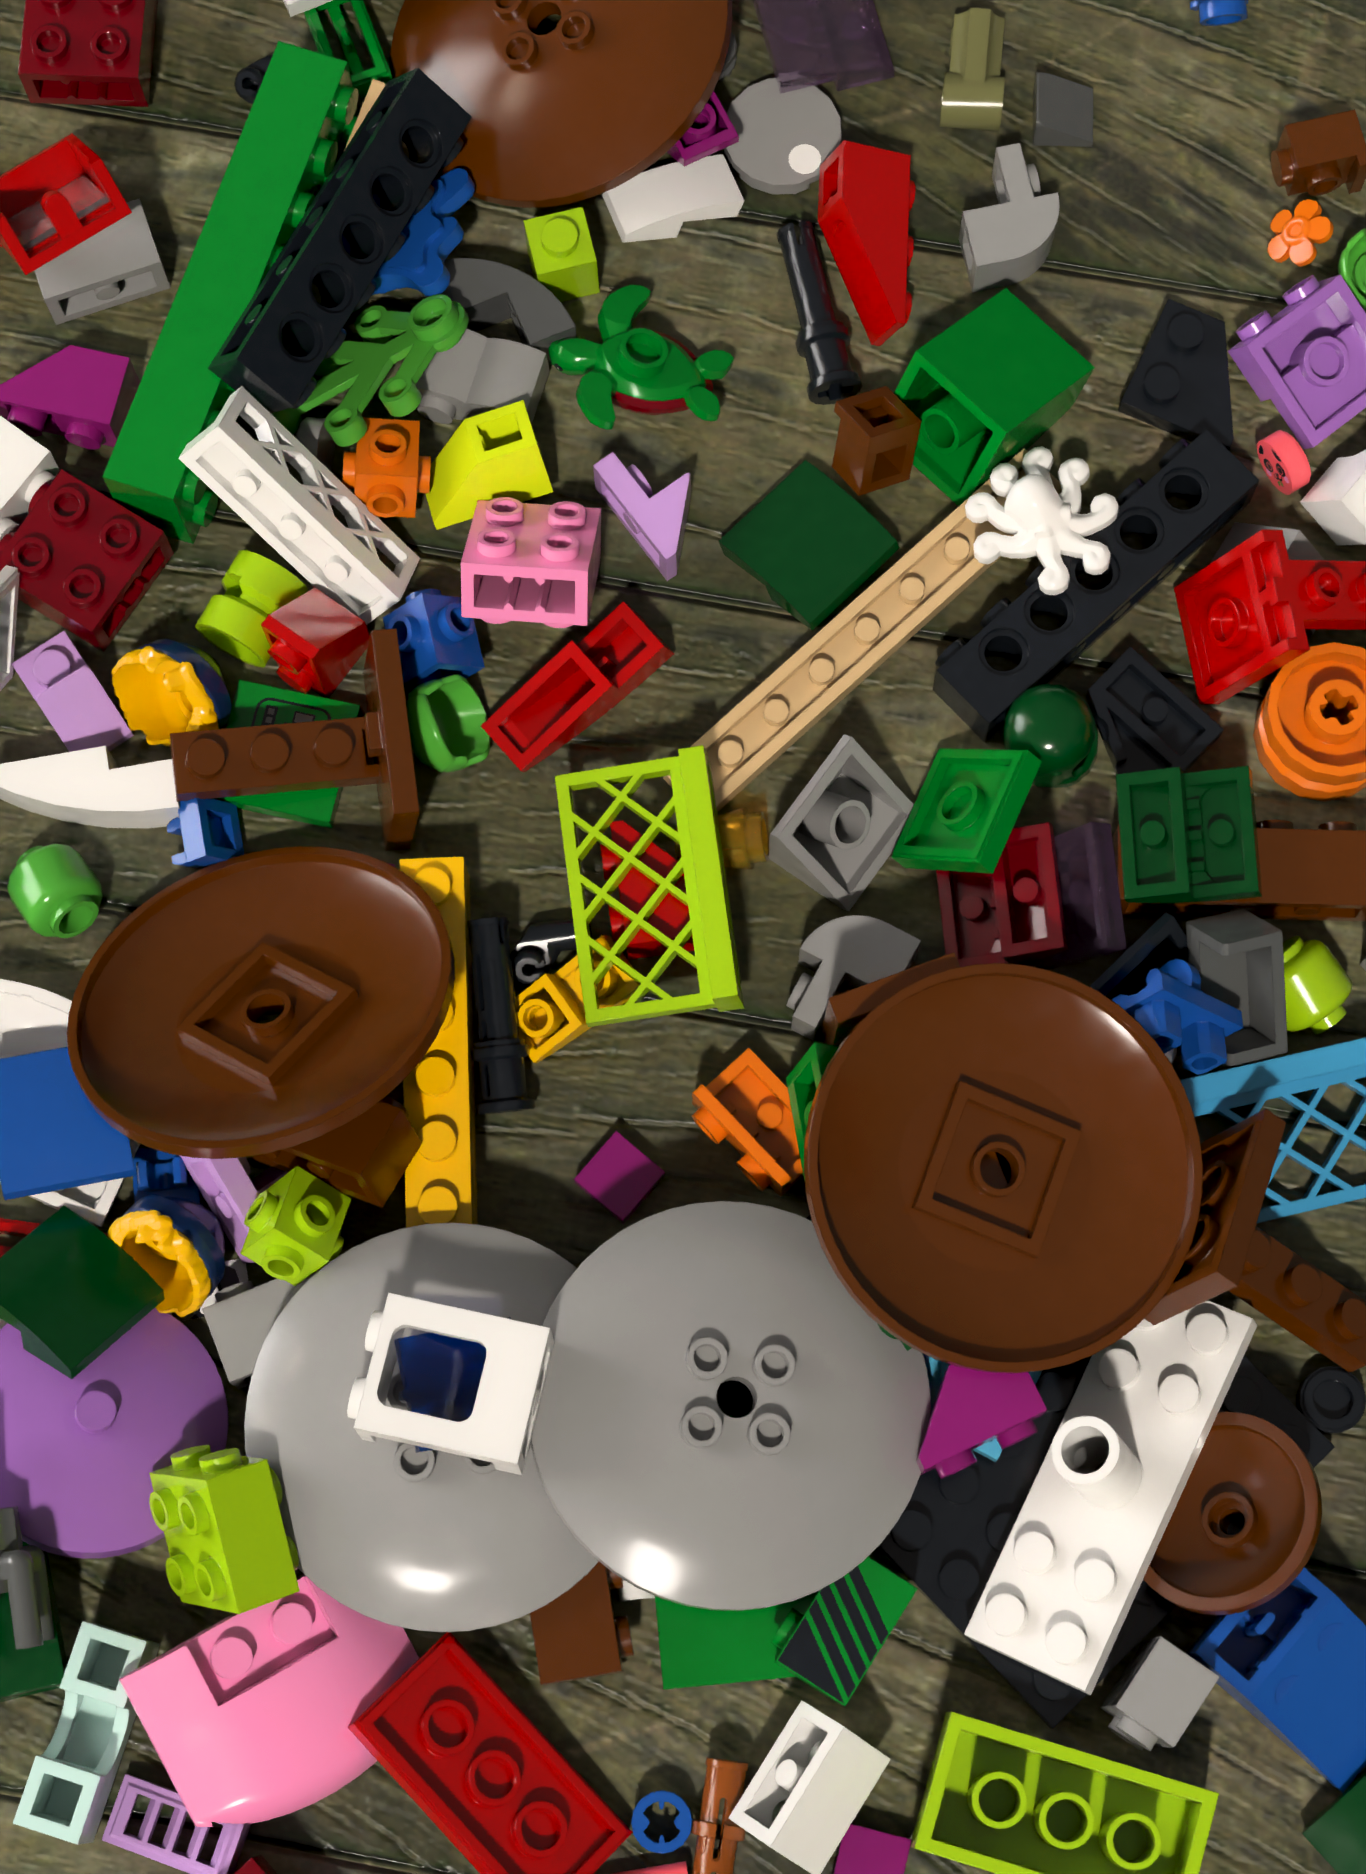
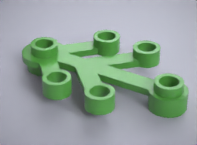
[271,294,469,447]

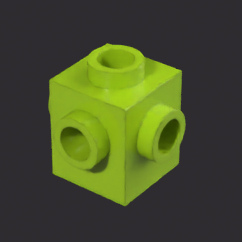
[240,1165,351,1286]

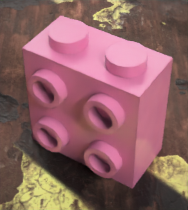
[461,497,601,628]

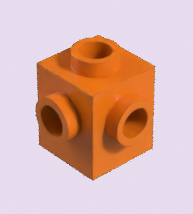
[342,417,431,518]

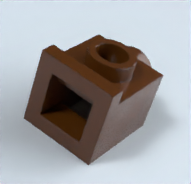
[1271,109,1366,196]
[832,386,921,496]

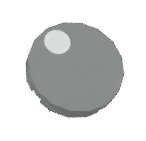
[724,77,842,195]

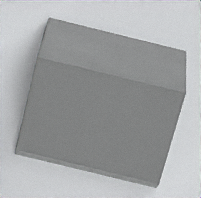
[769,734,914,911]

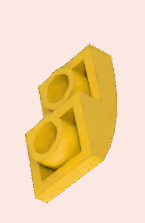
[515,935,640,1063]

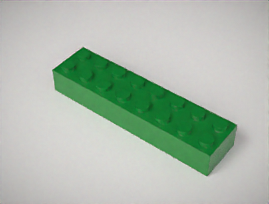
[102,41,359,544]

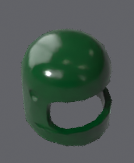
[1004,684,1098,788]

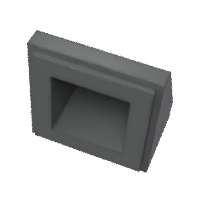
[1032,72,1093,147]

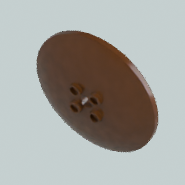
[390,0,732,208]
[67,846,455,1159]
[804,963,1203,1374]

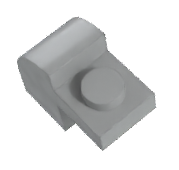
[959,143,1060,293]
[786,915,921,1041]

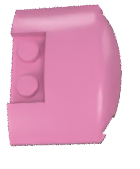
[119,1574,419,1827]

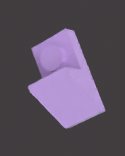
[593,452,691,581]
[11,631,134,752]
[179,1155,288,1263]

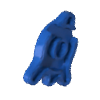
[342,168,475,296]

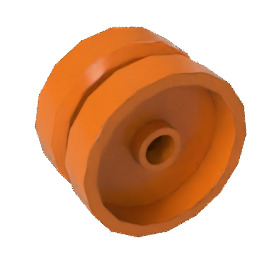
[1253,642,1366,802]

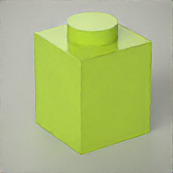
[523,207,600,302]

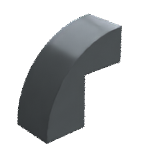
[421,258,577,364]

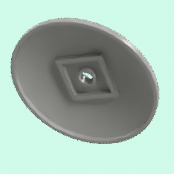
[530,1201,931,1611]
[244,1223,599,1632]

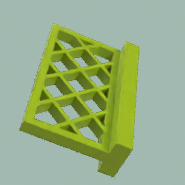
[555,745,744,1027]

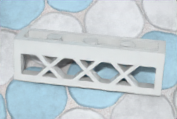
[178,386,420,625]

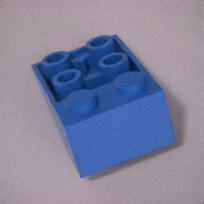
[1186,1568,1366,1793]

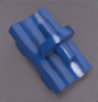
[1113,959,1243,1075]

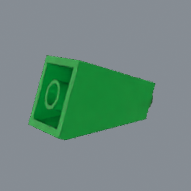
[894,288,1095,507]

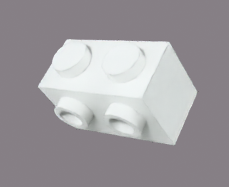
[728,1700,891,1874]

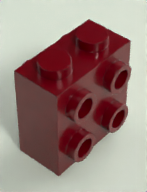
[18,0,158,107]
[0,469,174,652]

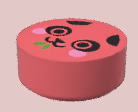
[1257,430,1311,495]

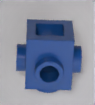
[383,589,485,689]

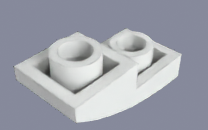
[602,154,744,243]

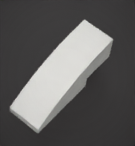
[0,746,180,829]

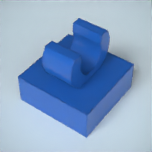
[167,798,244,868]
[133,1147,203,1206]

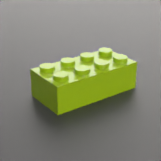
[910,1711,1219,1874]

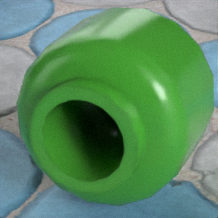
[7,844,103,938]

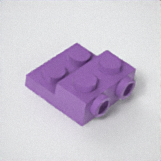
[1228,274,1366,449]

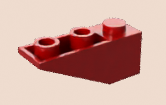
[818,140,916,346]

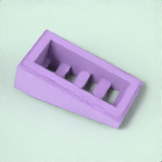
[102,1774,251,1874]

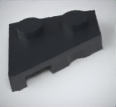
[1118,298,1234,450]
[1085,647,1224,774]

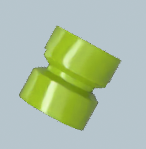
[195,550,309,667]

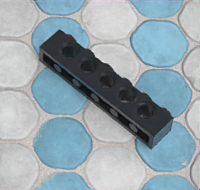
[208,68,472,413]
[933,429,1259,742]

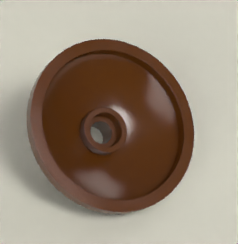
[1144,1412,1322,1615]

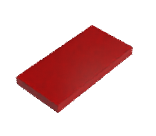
[348,1632,633,1874]

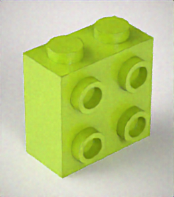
[149,1445,300,1614]

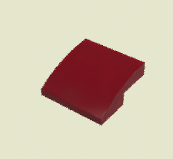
[936,822,1068,967]

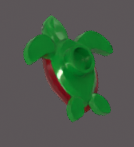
[548,285,734,430]

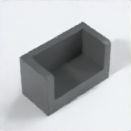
[1186,908,1288,1066]

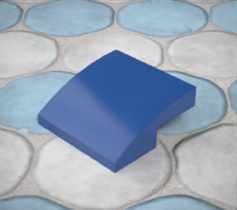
[0,1047,136,1200]

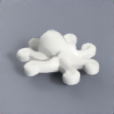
[965,446,1119,595]

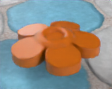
[1267,199,1334,267]

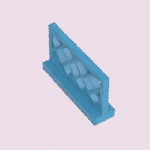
[1180,1037,1366,1223]

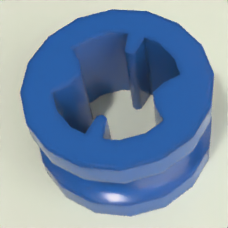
[631,1790,692,1854]

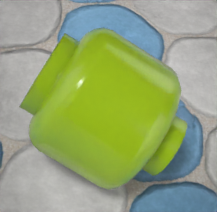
[1283,935,1352,1034]

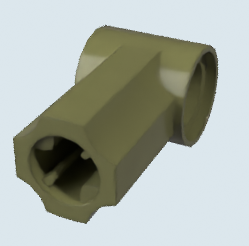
[939,8,1005,132]

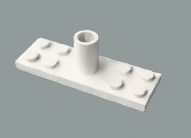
[964,1300,1257,1695]

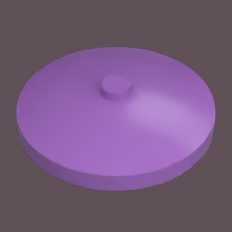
[0,1308,228,1559]

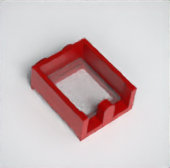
[0,133,132,275]

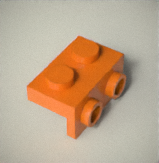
[692,1048,804,1197]

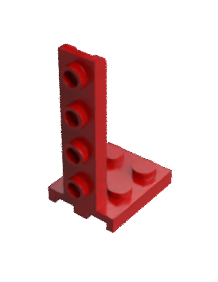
[1174,529,1366,704]

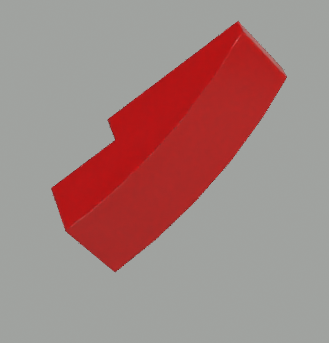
[481,601,674,773]

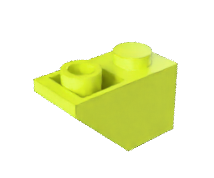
[425,400,554,530]

